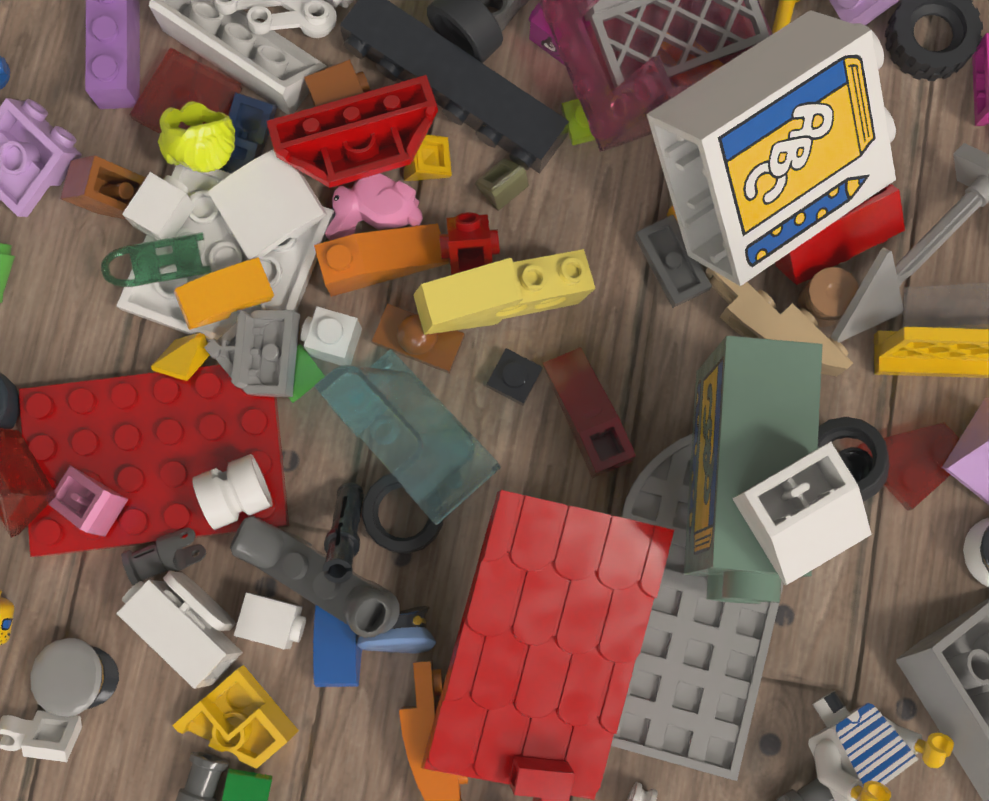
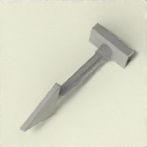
[831,143,989,343]

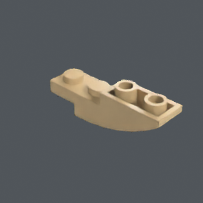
[705,268,853,377]

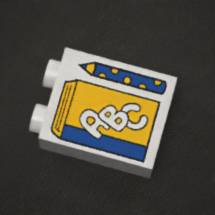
[647,10,896,286]

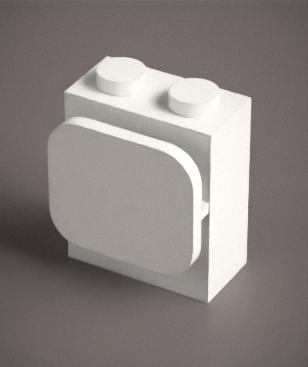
[116,571,243,689]

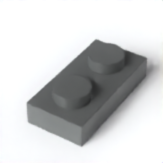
[635,215,712,308]

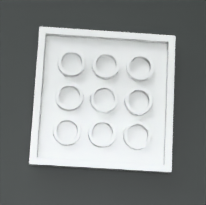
[117,164,335,342]

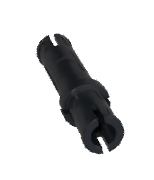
[323,482,364,583]

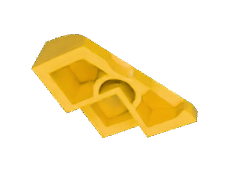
[172,665,299,769]

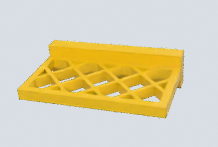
[874,327,989,378]

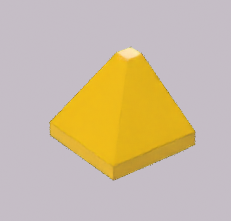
[403,135,452,181]
[151,332,210,381]

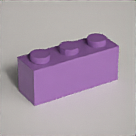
[85,0,140,109]

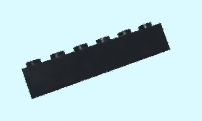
[340,0,569,174]

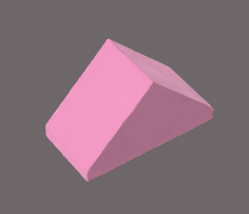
[47,466,128,537]

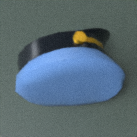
[357,606,436,654]

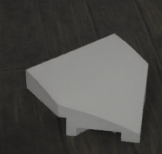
[204,310,300,397]

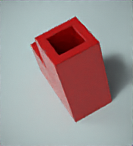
[509,756,575,801]

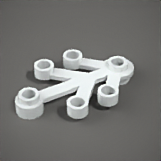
[213,0,337,38]

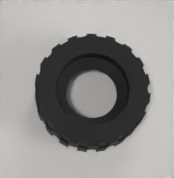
[885,0,983,81]

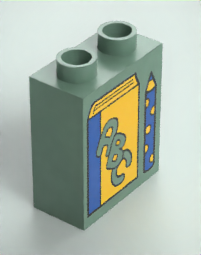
[684,336,823,604]

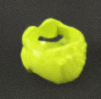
[158,101,235,173]

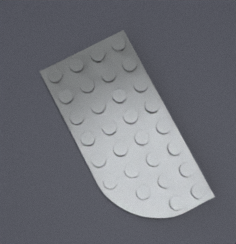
[611,433,784,781]

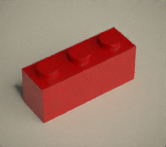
[775,183,905,285]

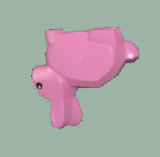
[325,173,423,240]

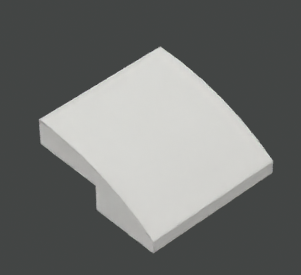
[208,149,328,260]

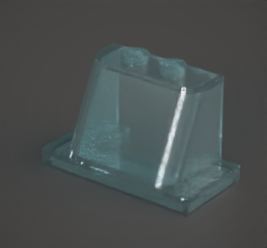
[314,349,501,525]

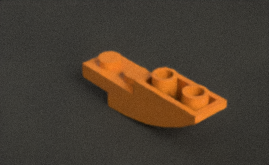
[399,660,468,801]

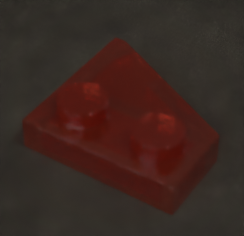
[856,422,960,511]

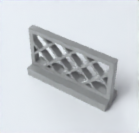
[580,0,770,97]

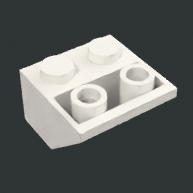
[732,442,872,585]

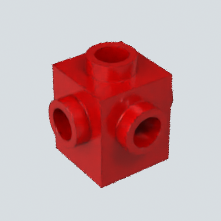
[439,212,500,275]

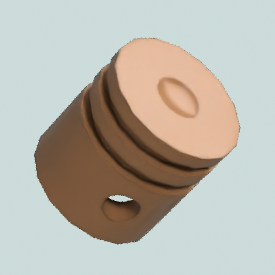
[797,267,859,327]

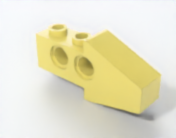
[413,249,596,335]

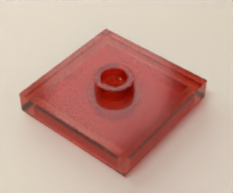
[129,47,243,134]

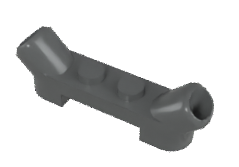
[230,515,399,638]

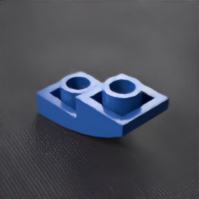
[313,605,362,687]

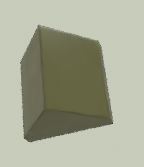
[475,158,529,211]

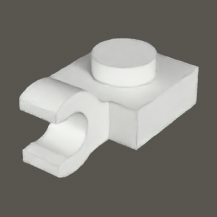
[0,710,82,762]

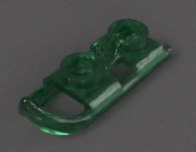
[101,232,212,287]

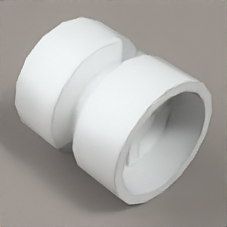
[193,454,273,530]

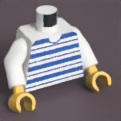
[808,691,954,801]

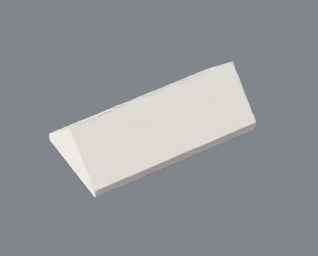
[149,0,327,114]

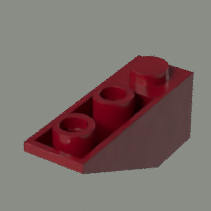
[542,347,636,479]

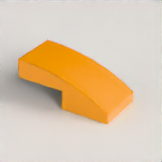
[174,257,274,330]

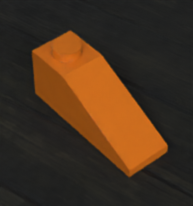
[314,223,449,297]

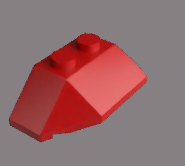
[266,75,438,188]

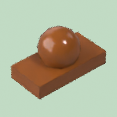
[372,303,465,374]

